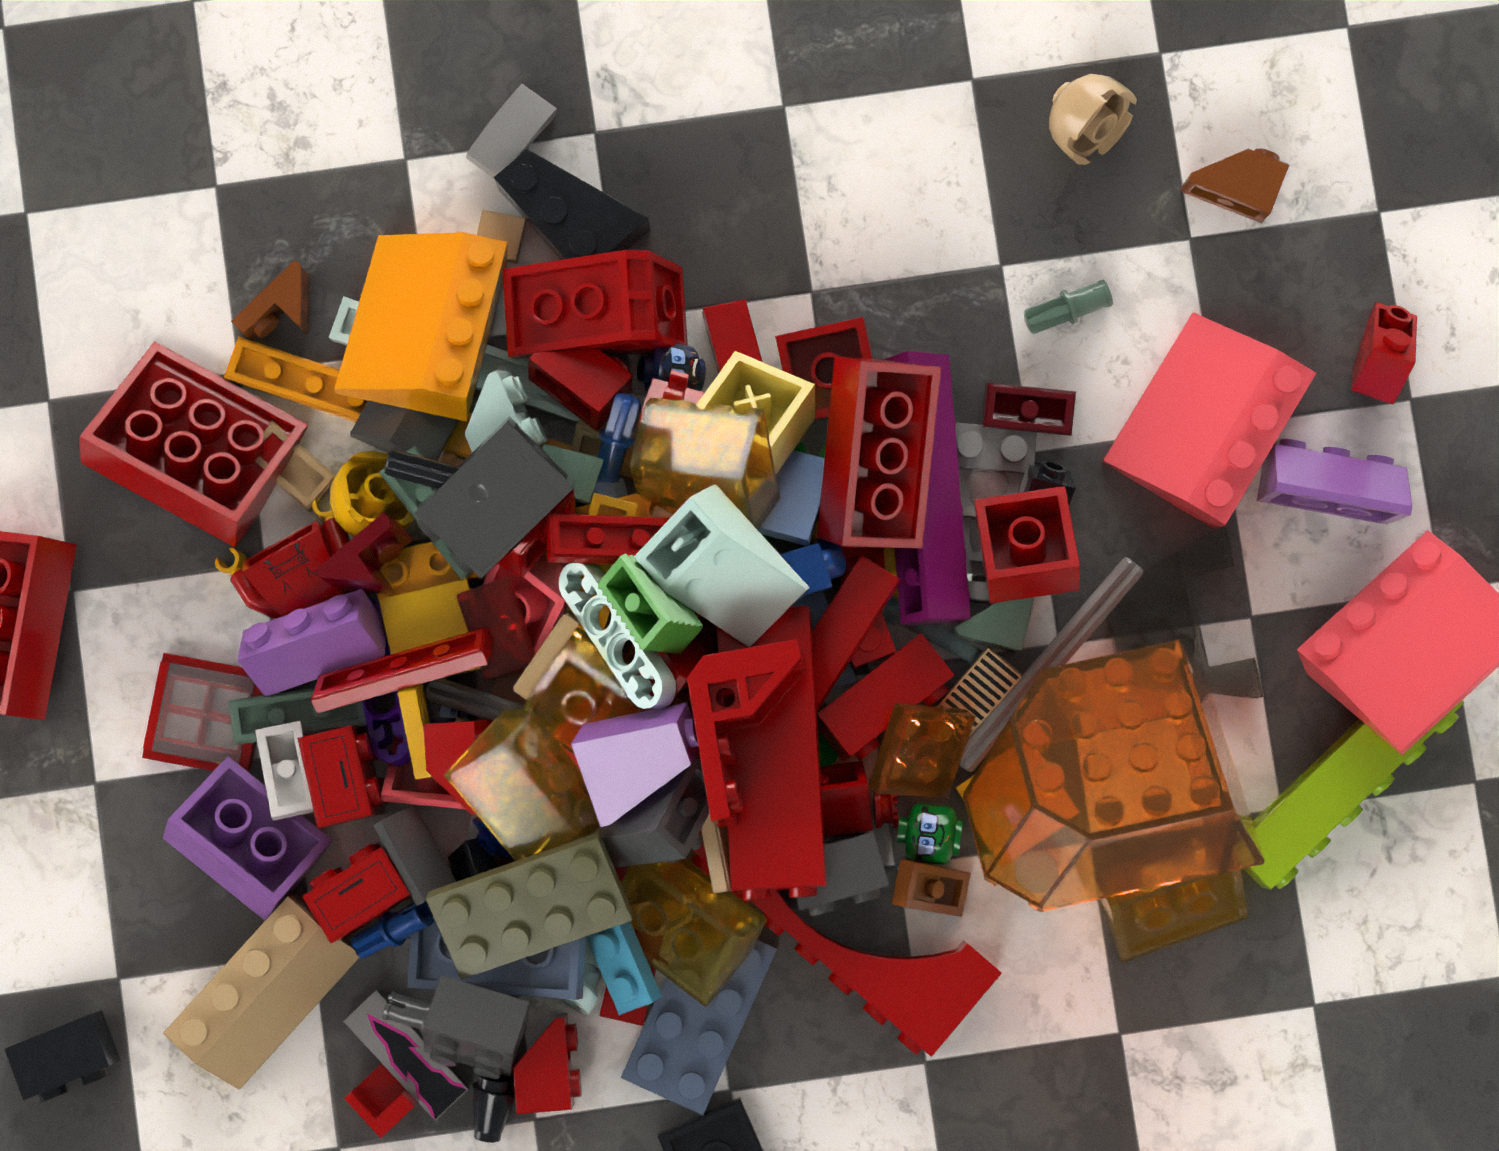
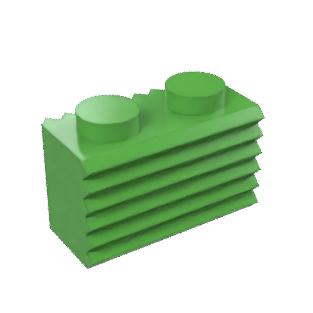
[598,554,703,654]

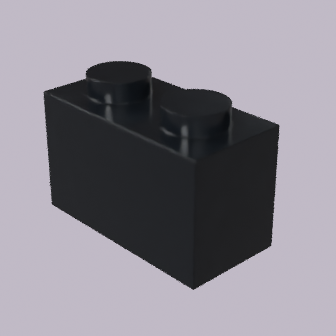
[4,1010,121,1103]

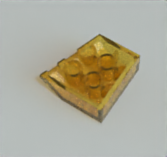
[629,397,780,530]

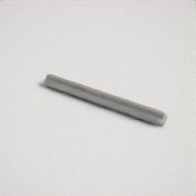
[954,557,1143,772]

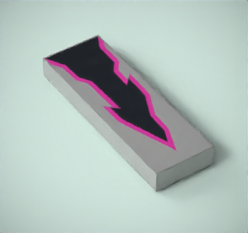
[343,989,470,1121]

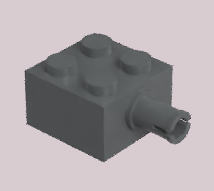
[382,975,530,1079]

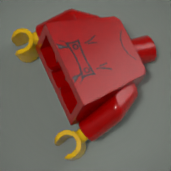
[215,499,350,620]

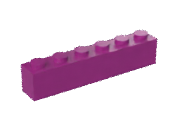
[883,351,971,625]

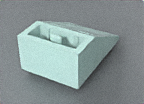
[634,484,810,647]

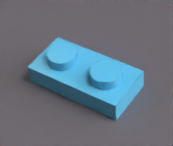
[586,922,662,1015]

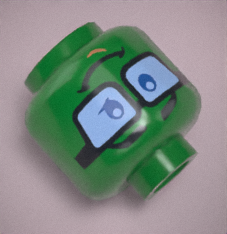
[897,803,963,865]

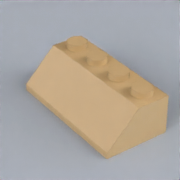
[163,894,360,1089]

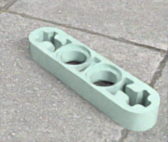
[559,563,676,709]

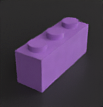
[237,589,387,697]

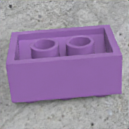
[1257,439,1412,525]
[163,756,333,920]

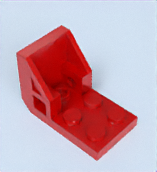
[502,250,688,360]
[687,639,806,828]

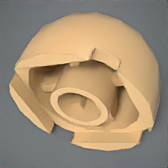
[1049,74,1137,165]

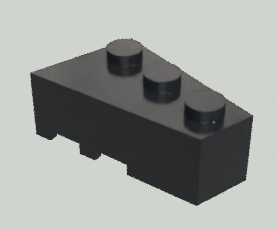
[494,149,650,260]

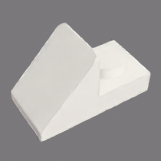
[255,721,314,821]

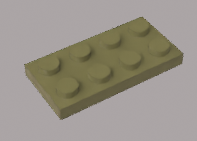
[426,832,634,979]

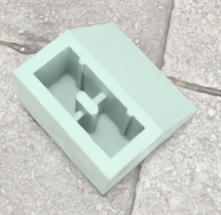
[465,370,547,452]

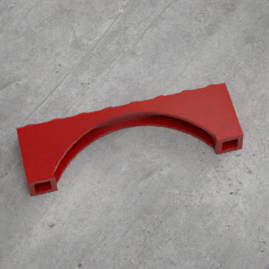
[691,830,1002,1057]

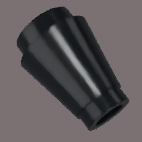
[472,1075,515,1143]

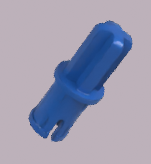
[598,393,640,483]
[351,902,434,958]

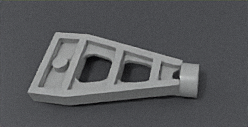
[955,423,1037,604]

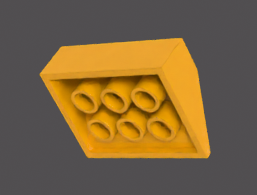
[334,232,507,422]

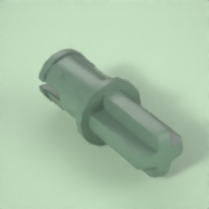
[1024,280,1113,334]

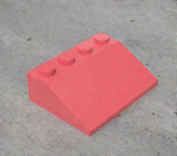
[1102,312,1317,530]
[1297,530,1499,755]

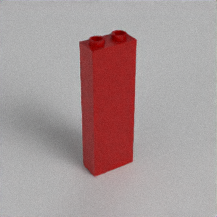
[717,605,827,901]

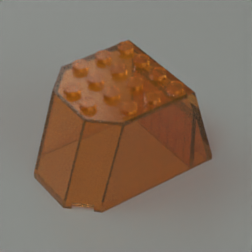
[963,640,1265,912]

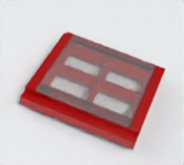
[142,653,263,773]

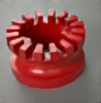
[873,788,898,829]

